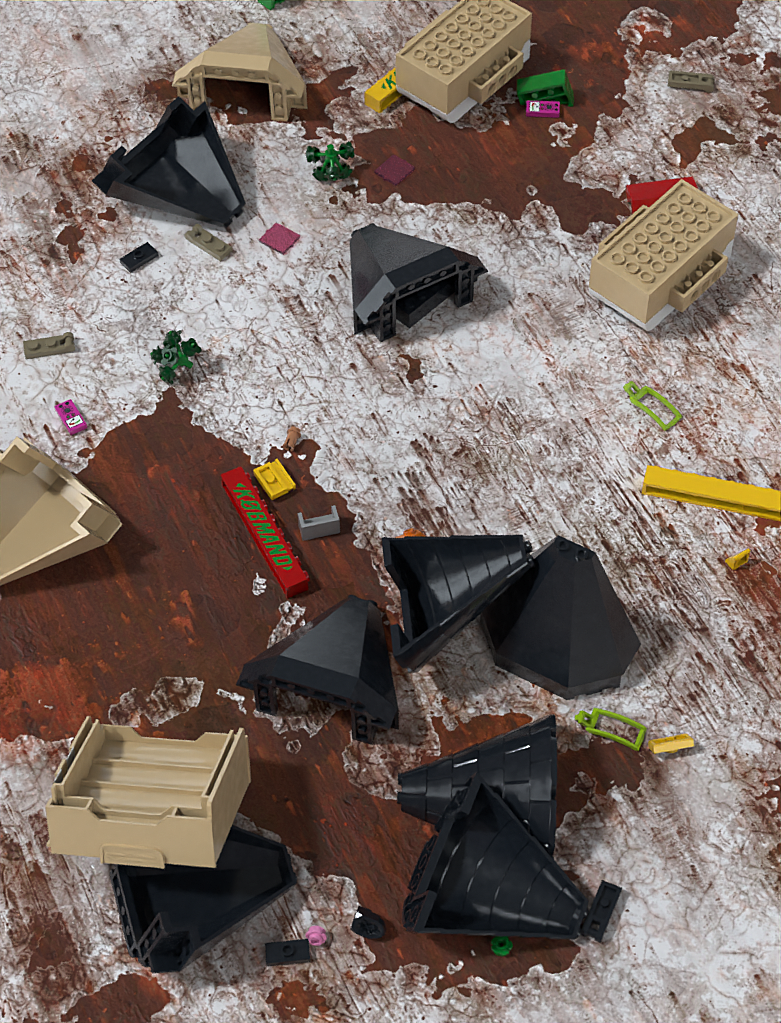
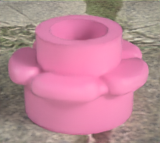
[305,926,327,946]

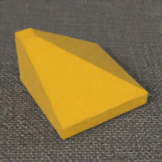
[725,548,750,570]

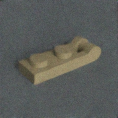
[668,70,715,93]
[184,223,232,262]
[23,332,75,359]

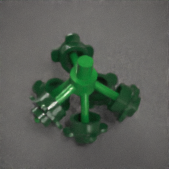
[306,141,355,181]
[150,330,202,384]

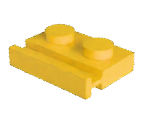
[253,459,296,500]

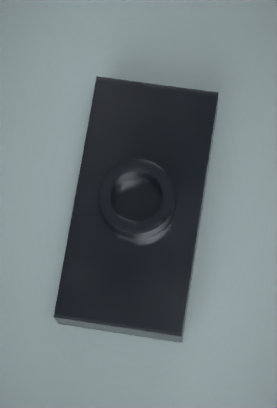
[119,242,158,273]
[265,939,310,967]

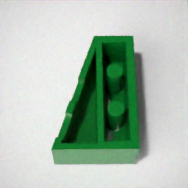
[517,69,574,107]

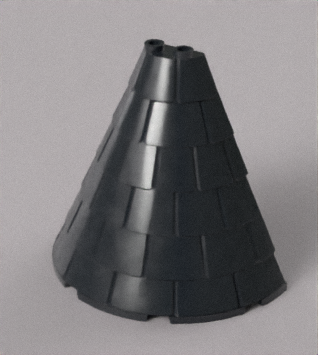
[382,535,536,674]
[397,714,557,859]
[402,772,589,940]

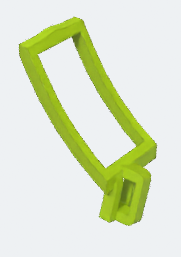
[623,381,682,430]
[575,708,647,751]

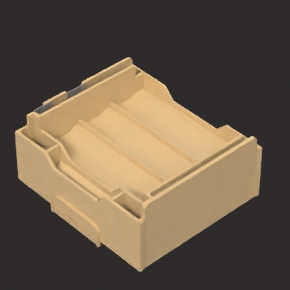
[45,716,251,869]

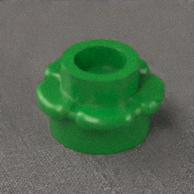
[491,936,513,956]

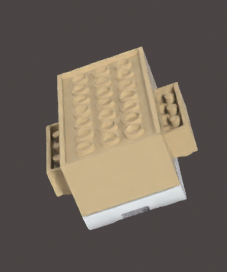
[395,0,532,123]
[589,179,739,331]

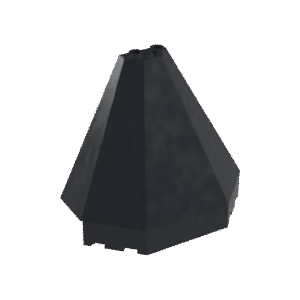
[91,96,246,228]
[350,223,488,342]
[480,535,641,700]
[236,595,399,745]
[110,825,297,974]

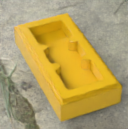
[648,733,694,754]

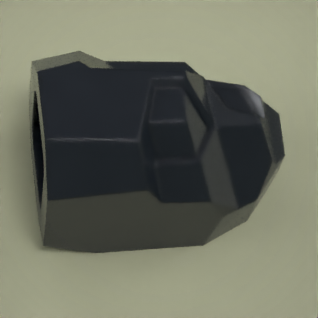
[350,906,387,939]

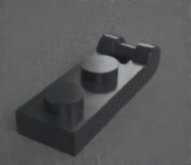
[580,880,622,943]

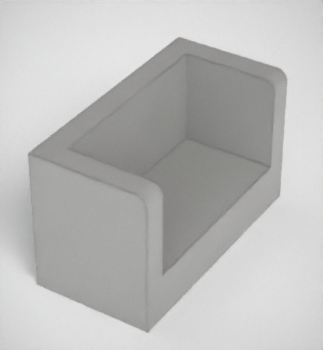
[297,505,340,541]

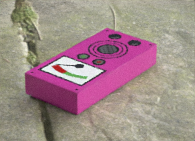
[526,100,560,118]
[54,399,87,435]

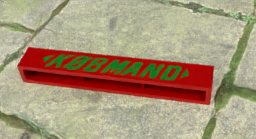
[221,466,310,599]

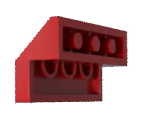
[626,176,698,214]

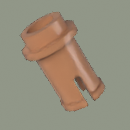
[283,426,301,451]

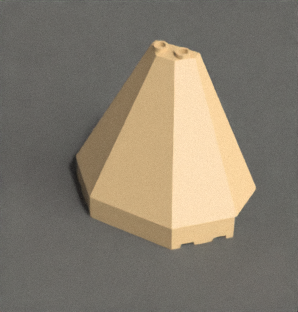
[172,23,307,122]
[0,437,122,585]

